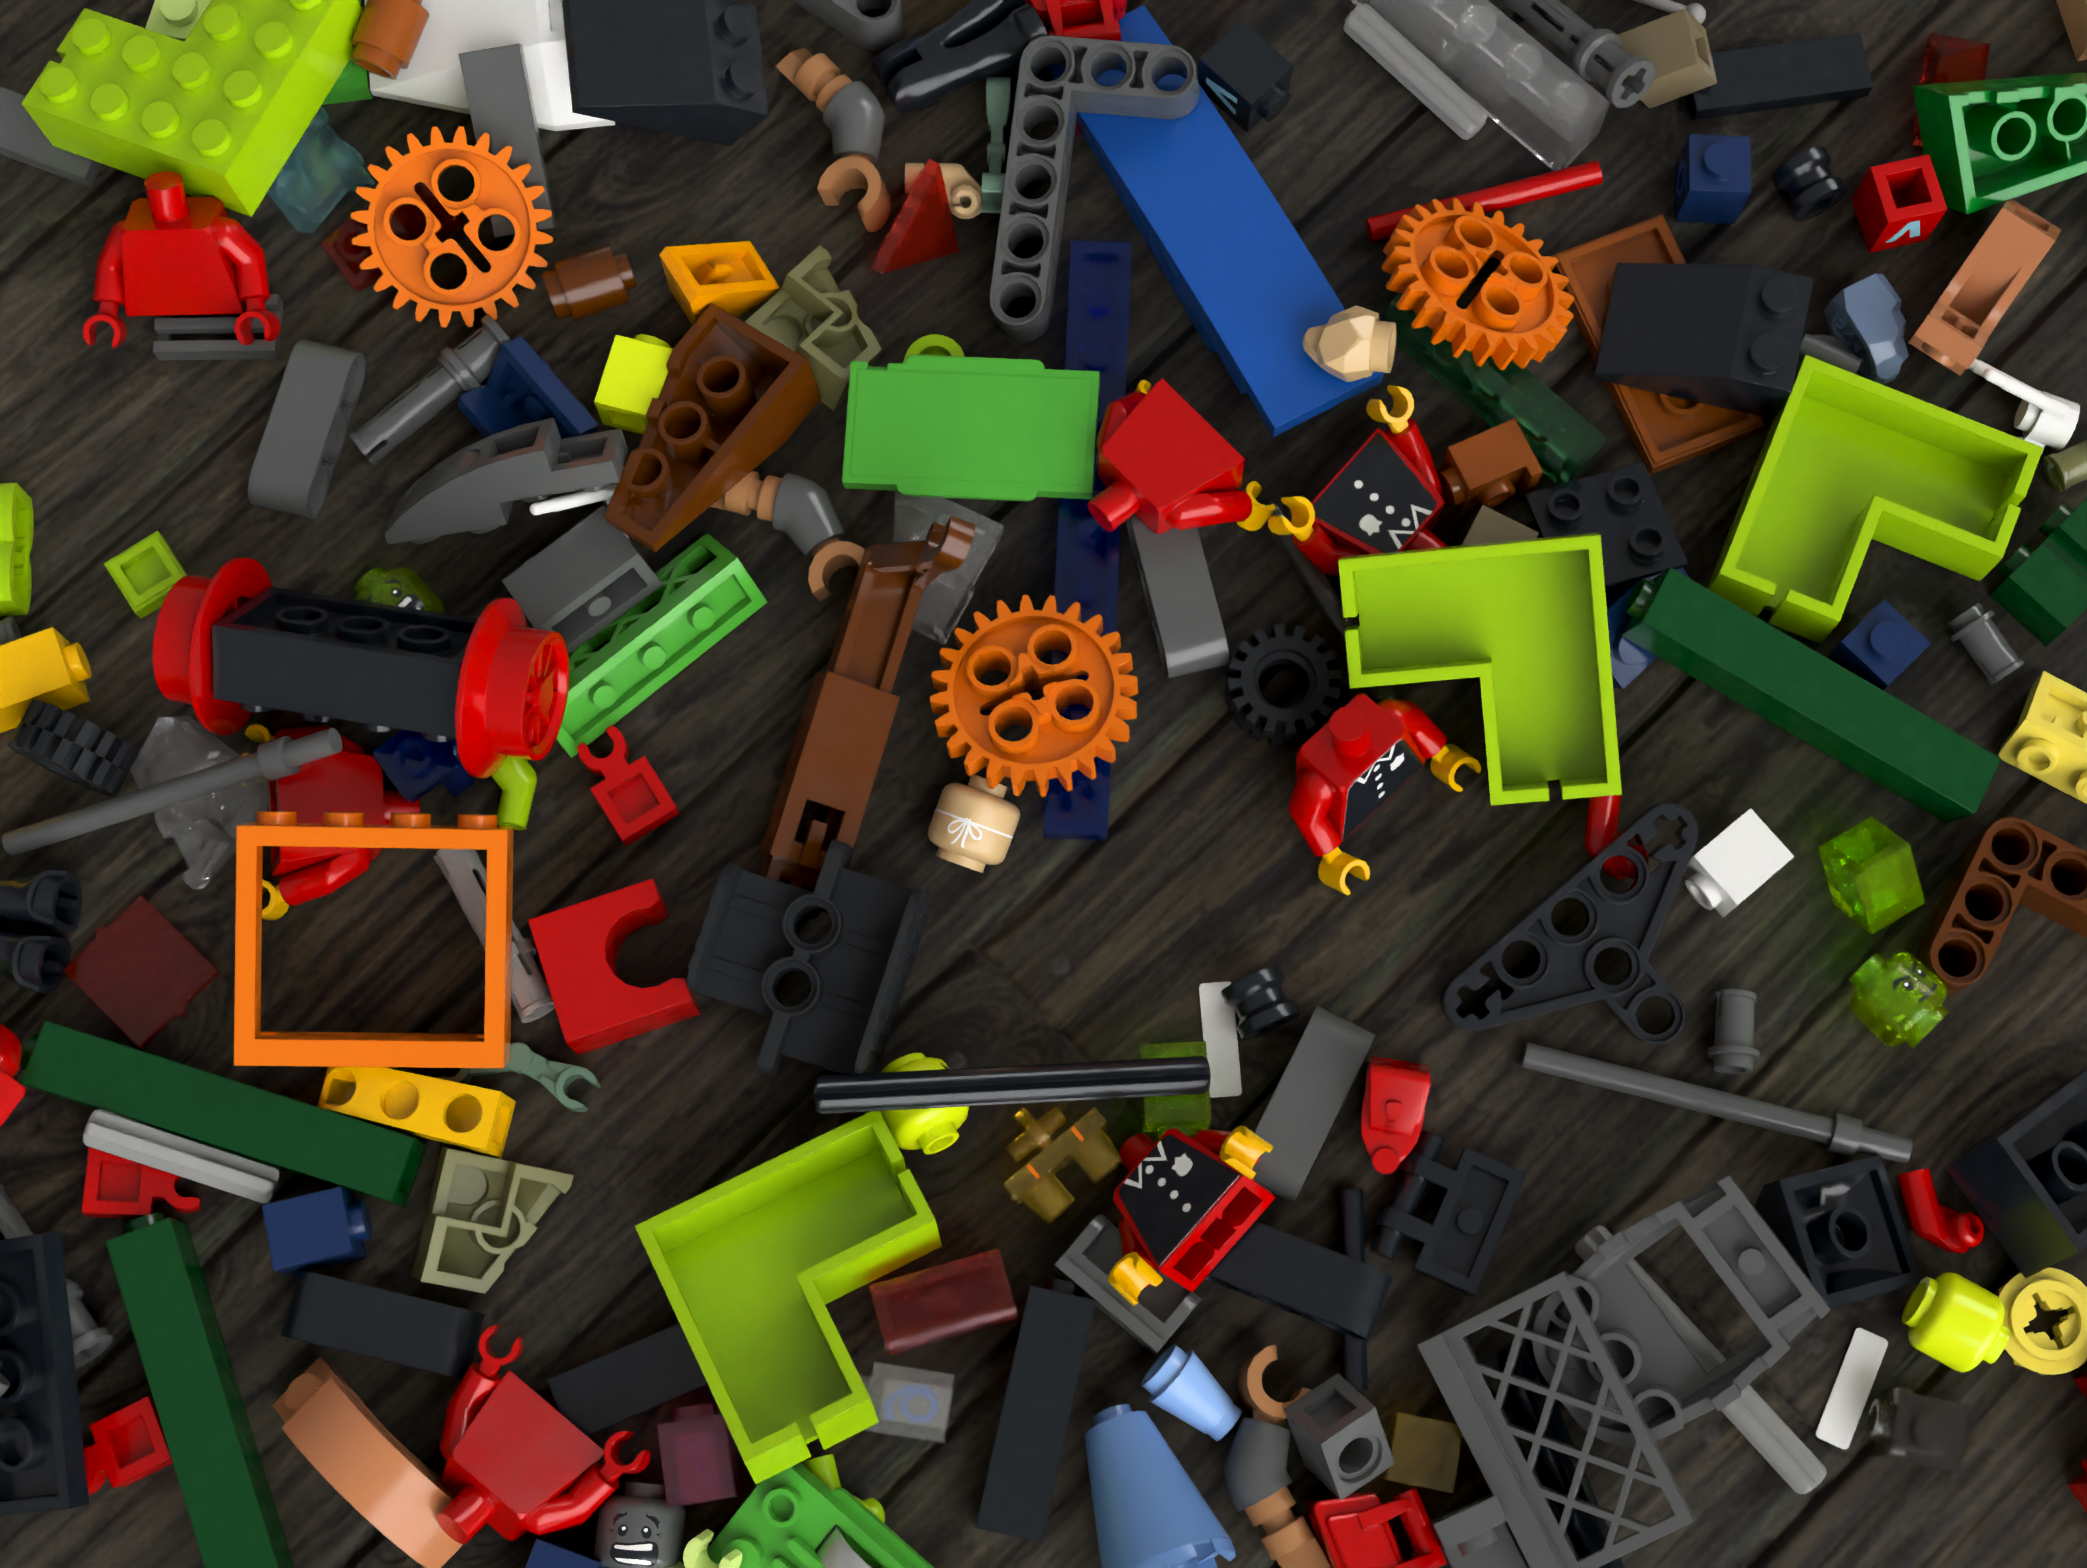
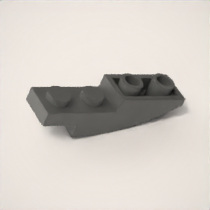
[384,417,629,545]

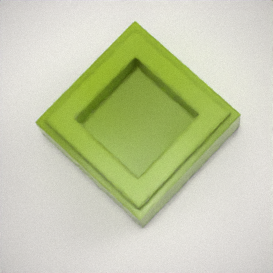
[104,531,187,619]

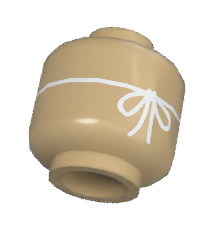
[927,775,1020,873]

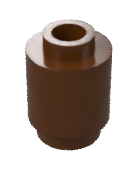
[542,244,638,321]

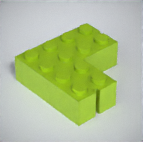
[21,0,364,217]
[1707,355,2043,644]
[1338,533,1622,806]
[635,1111,942,1484]

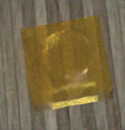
[1384,1412,1463,1494]

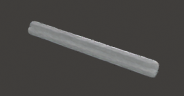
[1575,1225,1827,1494]

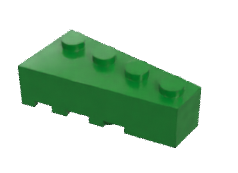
[1913,72,2087,214]

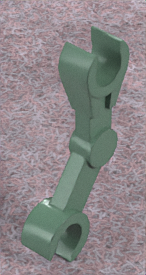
[981,77,1011,213]
[436,1042,601,1112]

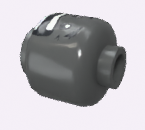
[594,1482,686,1568]

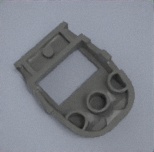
[1532,1175,1831,1447]

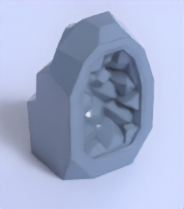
[1824,273,1909,385]

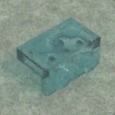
[267,106,375,234]

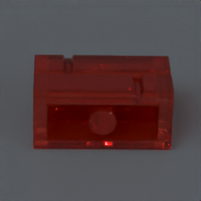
[869,1248,1018,1355]

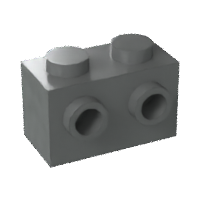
[502,505,663,655]

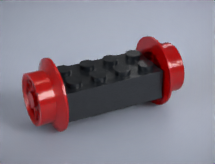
[153,557,569,778]

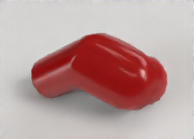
[1584,795,1649,880]
[1897,1168,1984,1253]

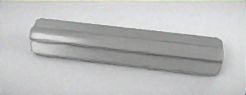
[1343,3,1488,140]
[83,1109,280,1203]

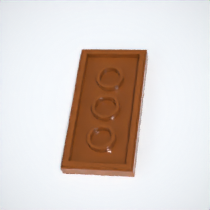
[1552,214,1765,475]

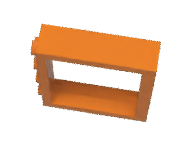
[234,810,514,1068]

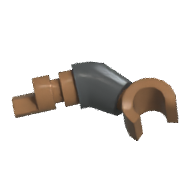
[775,48,891,232]
[710,471,865,602]
[1223,1344,1331,1568]

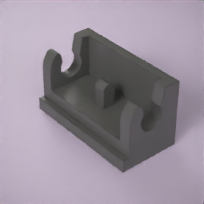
[1054,1214,1202,1356]

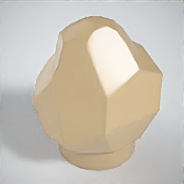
[1302,305,1397,382]

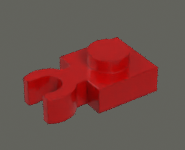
[577,725,680,846]
[82,1147,201,1219]
[83,1396,173,1495]

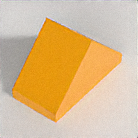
[659,241,780,326]

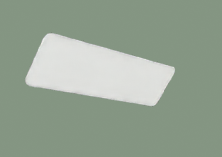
[1199,981,1242,1098]
[1816,1328,1888,1450]

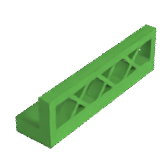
[556,533,768,758]

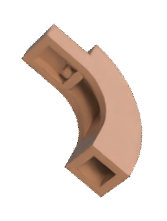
[1908,199,2061,376]
[272,1356,463,1568]

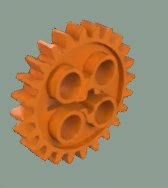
[351,126,553,328]
[1381,198,1574,370]
[930,595,1138,797]

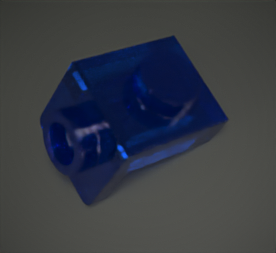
[373,730,475,803]

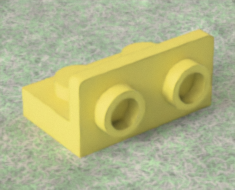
[1998,671,2087,804]

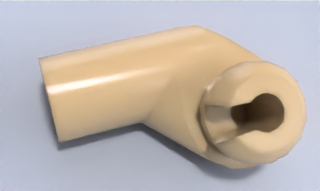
[905,163,982,219]

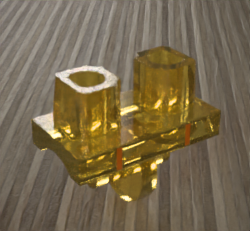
[1003,1106,1122,1224]

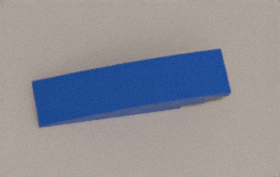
[1044,5,1384,437]

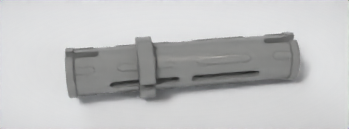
[433,849,555,1023]

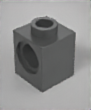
[1284,1373,1395,1500]

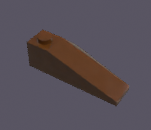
[604,303,822,552]

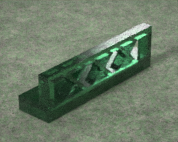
[1385,293,1609,485]

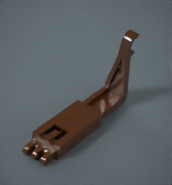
[759,515,975,919]

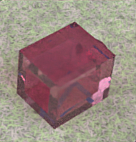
[657,1404,742,1507]

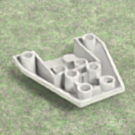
[364,0,615,131]

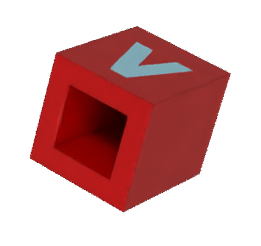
[1851,154,1948,253]

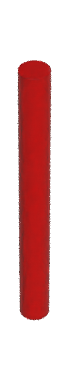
[1365,160,1603,242]

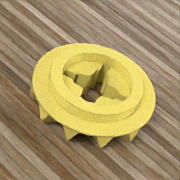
[1998,1267,2087,1375]

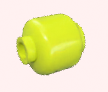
[880,1053,969,1155]
[1902,1272,2010,1373]

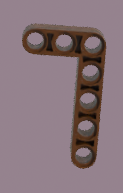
[1912,817,2087,997]

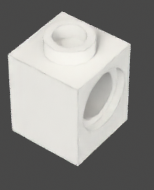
[1684,808,1794,917]

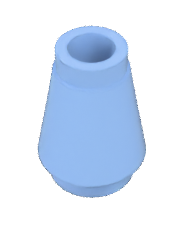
[1141,1344,1242,1442]

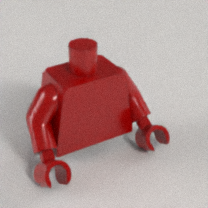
[83,171,281,349]
[437,1324,650,1544]

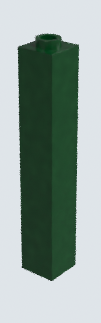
[1621,567,2001,824]
[20,1020,428,1208]
[106,1213,295,1568]

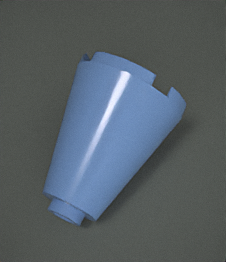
[1084,1404,1236,1568]

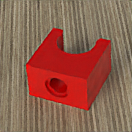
[528,878,701,1055]

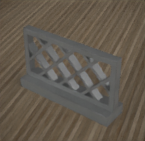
[1417,1271,1696,1568]

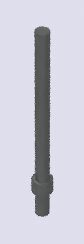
[2,728,343,856]
[1521,1042,1913,1164]

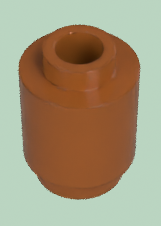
[351,0,430,80]

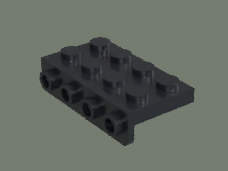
[0,1231,89,1516]

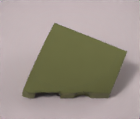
[745,245,882,411]
[411,1147,574,1294]

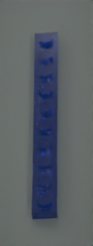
[1044,240,1132,841]

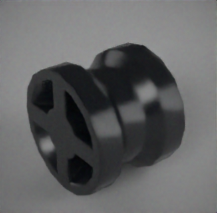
[1771,146,1849,222]
[1221,966,1301,1040]

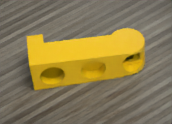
[317,1067,516,1159]

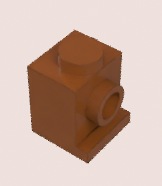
[1438,418,1543,511]

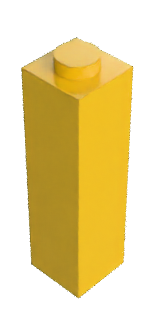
[0,627,92,733]

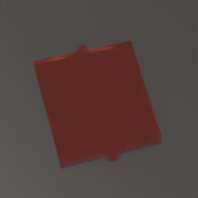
[63,896,220,1049]

